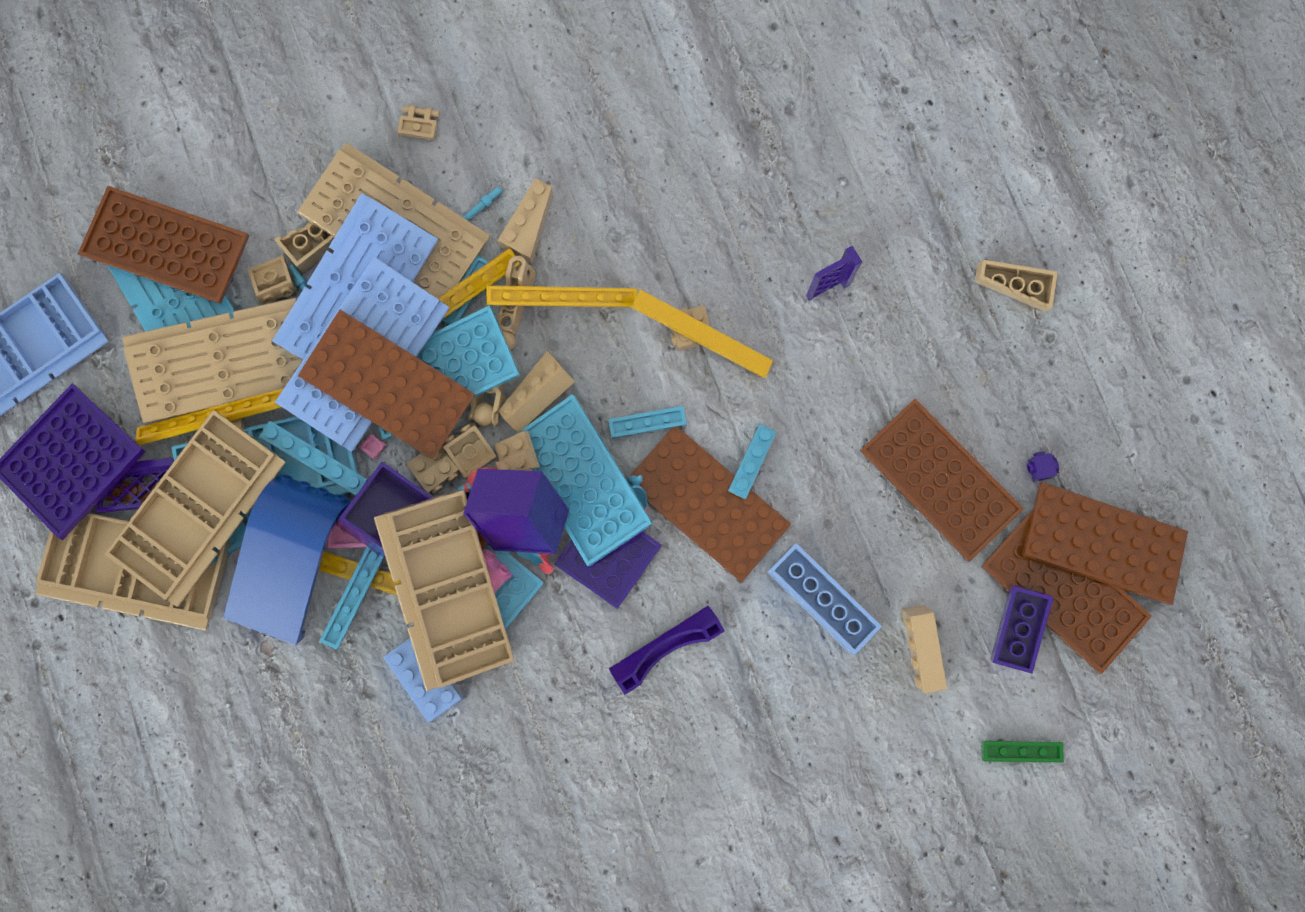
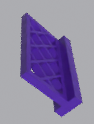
[806,246,862,301]
[96,458,174,513]

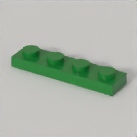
[982,741,1064,763]

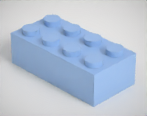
[383,638,464,723]

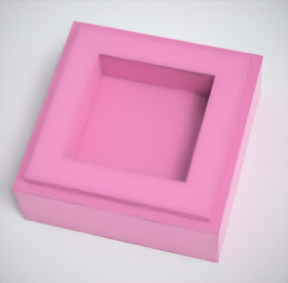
[359,433,387,460]

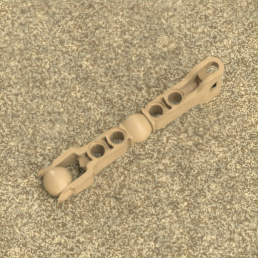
[468,256,536,427]

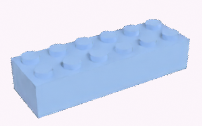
[767,543,882,655]

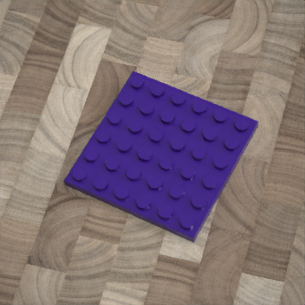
[0,383,146,540]

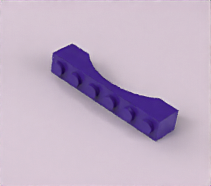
[609,605,725,695]

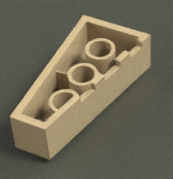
[498,178,553,265]
[274,222,334,274]
[975,260,1058,312]
[499,350,575,433]
[901,605,947,694]

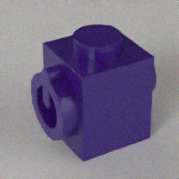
[1027,451,1059,482]

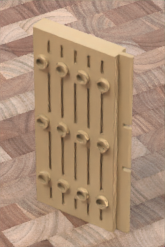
[297,142,491,298]
[122,298,303,423]
[105,410,286,607]
[374,489,514,691]
[35,513,231,631]

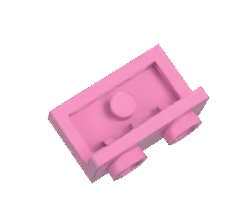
[482,548,513,593]

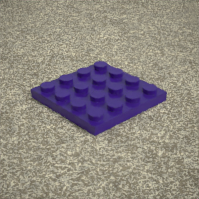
[554,531,662,609]

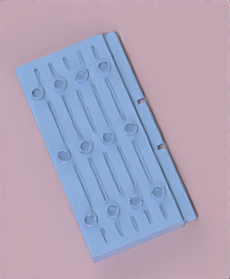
[272,193,439,360]
[275,257,449,452]
[0,273,109,416]

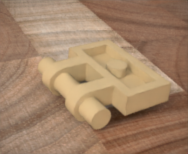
[397,105,440,141]

